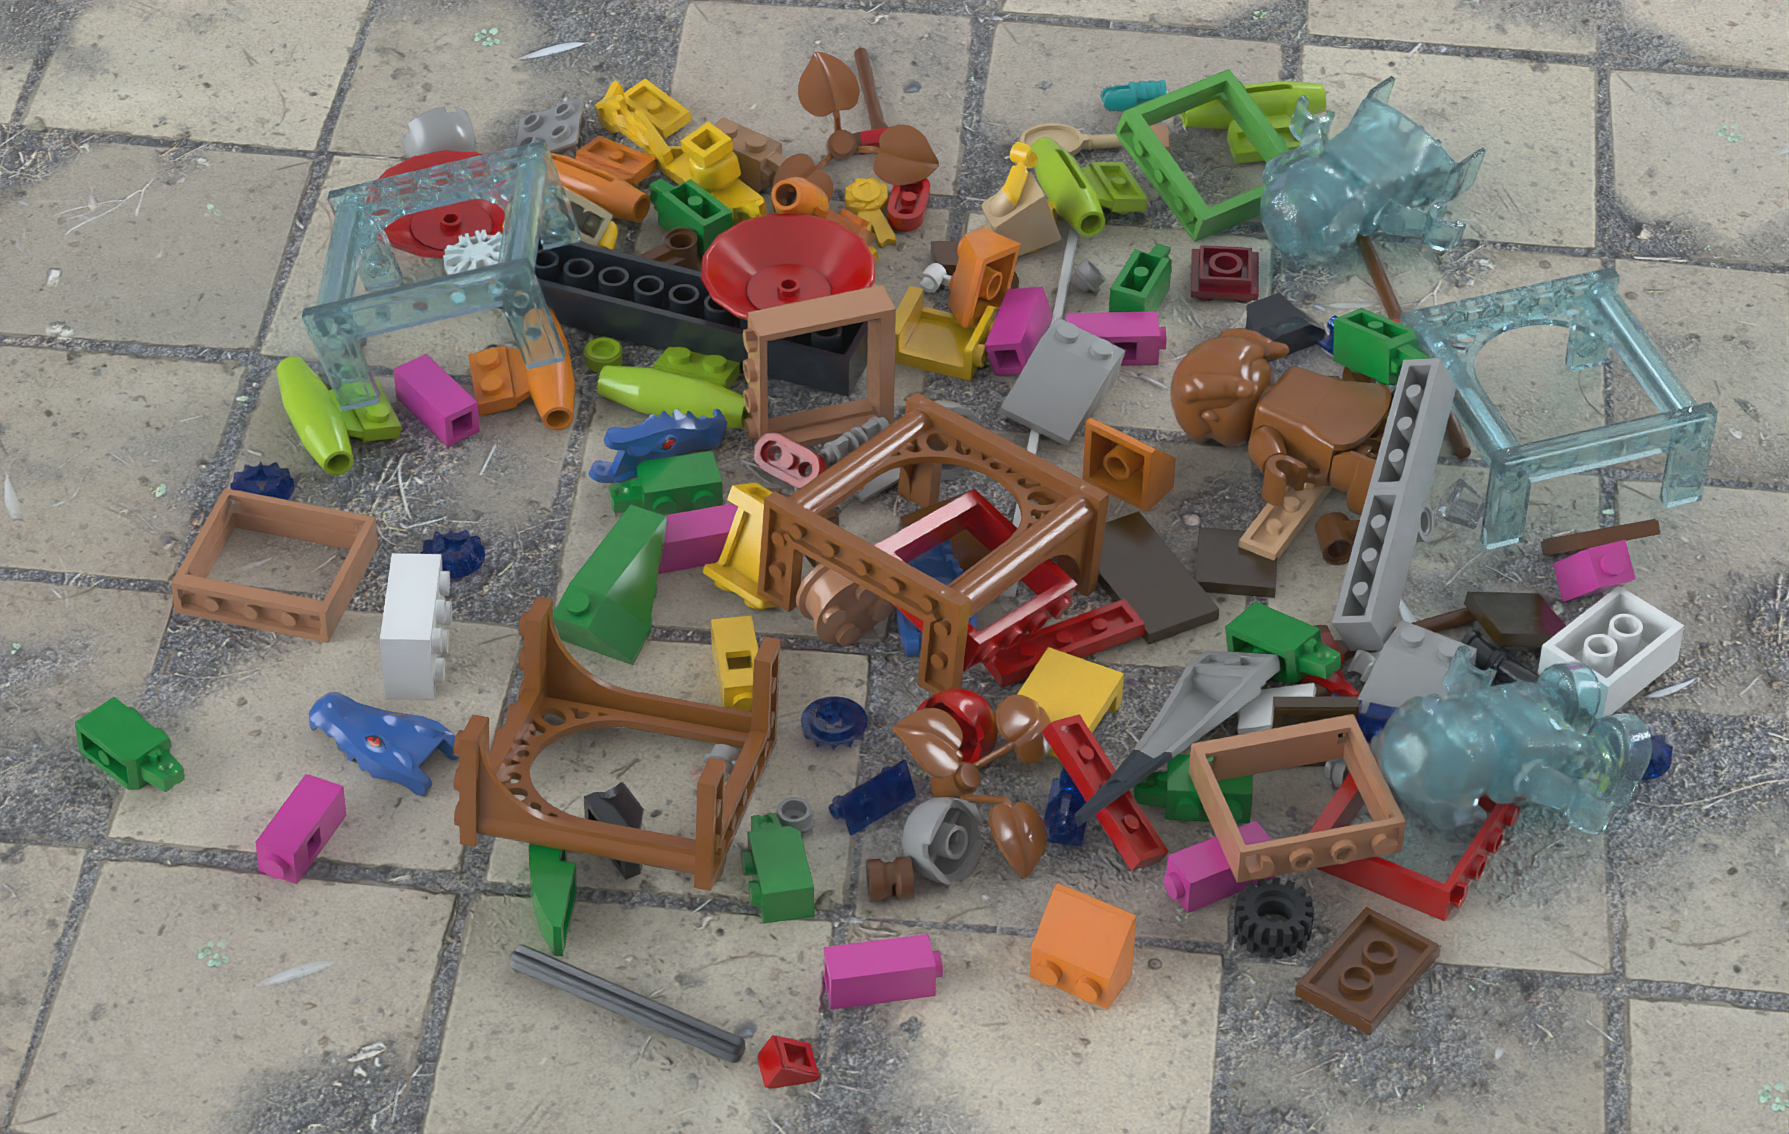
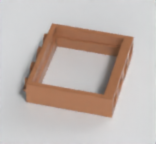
[743,285,896,453]
[171,488,378,643]
[1189,714,1406,883]

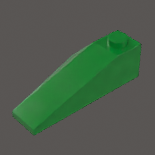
[553,505,668,665]

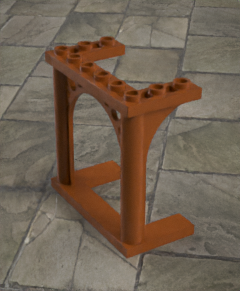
[757,392,1109,694]
[453,596,781,891]

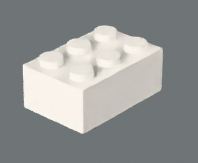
[380,553,452,700]
[1538,585,1684,722]

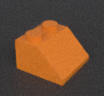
[948,228,1021,328]
[1082,418,1176,512]
[1030,883,1137,1009]

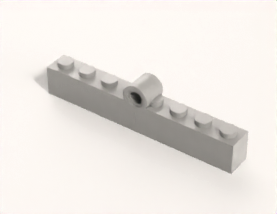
[1332,358,1457,651]

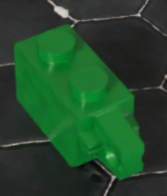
[649,179,733,259]
[1109,244,1172,312]
[1333,308,1430,385]
[609,451,723,515]
[1225,602,1341,684]
[75,697,185,792]
[1133,754,1253,824]
[741,813,814,924]

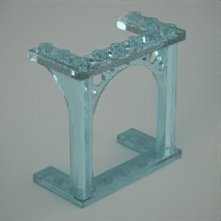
[302,140,581,411]
[1391,267,1718,550]

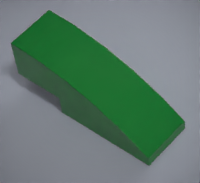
[529,844,577,957]

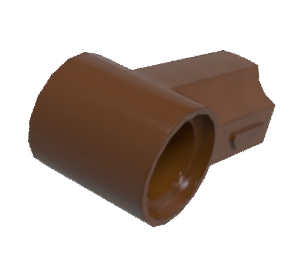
[639,227,700,271]
[1315,512,1360,565]

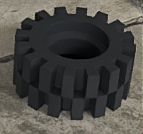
[1233,877,1314,959]

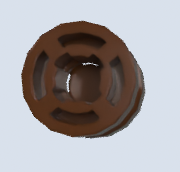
[866,856,914,902]

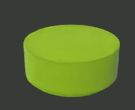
[584,337,623,372]

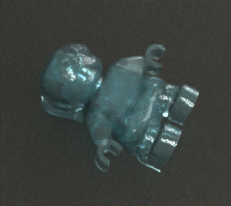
[1260,76,1486,267]
[1370,645,1652,835]

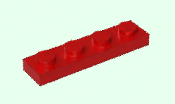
[982,598,1145,688]
[1042,714,1169,871]

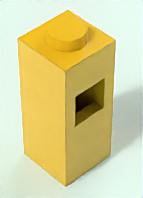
[711,615,758,712]

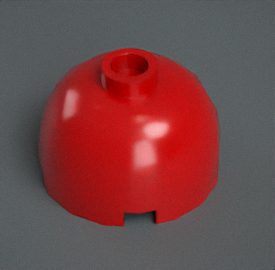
[915,688,999,764]

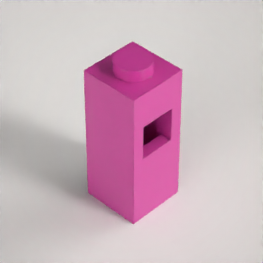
[985,286,1053,375]
[1066,311,1167,366]
[394,354,480,447]
[658,503,738,574]
[1553,540,1636,602]
[255,774,347,884]
[1164,821,1276,913]
[823,934,943,1009]

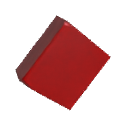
[757,1035,820,1088]

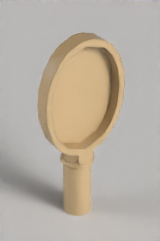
[1020,123,1122,156]

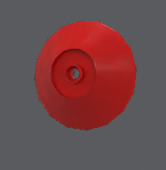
[364,150,531,259]
[701,213,876,320]

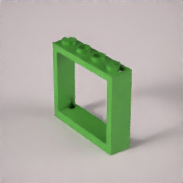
[1115,69,1309,242]

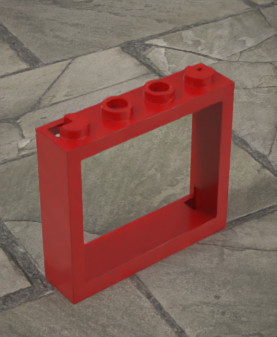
[874,489,1078,672]
[1308,729,1521,921]

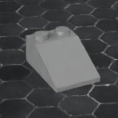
[999,317,1126,447]
[1357,620,1477,748]

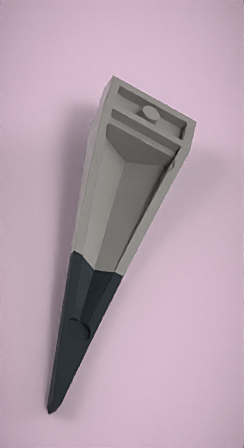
[1075,650,1280,827]

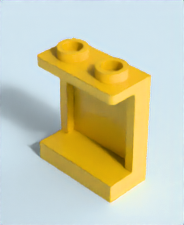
[895,286,996,381]
[703,483,778,611]
[1017,647,1124,759]

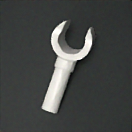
[920,263,951,292]
[1347,650,1381,682]

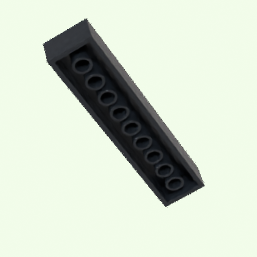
[494,228,868,397]

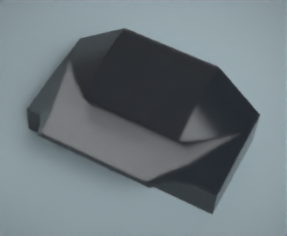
[1245,293,1325,362]
[584,782,644,880]

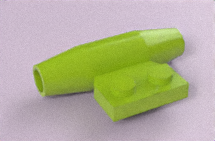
[1181,81,1326,164]
[1031,137,1148,237]
[597,347,749,429]
[276,356,402,476]

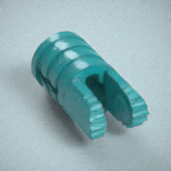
[1100,80,1167,112]

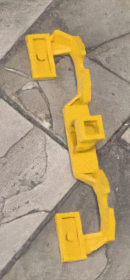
[595,78,879,262]

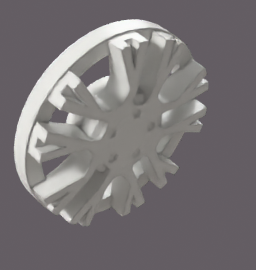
[443,230,515,283]

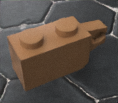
[714,117,787,192]

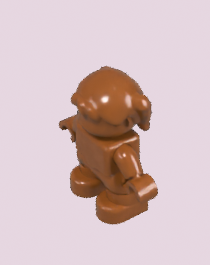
[1170,328,1395,516]

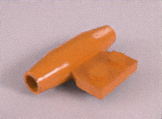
[516,135,657,223]
[771,177,876,247]
[468,305,576,430]

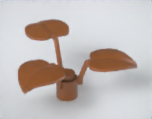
[772,52,939,213]
[892,695,1051,879]

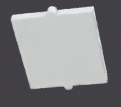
[1237,683,1316,735]

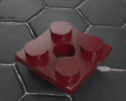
[1191,245,1259,303]

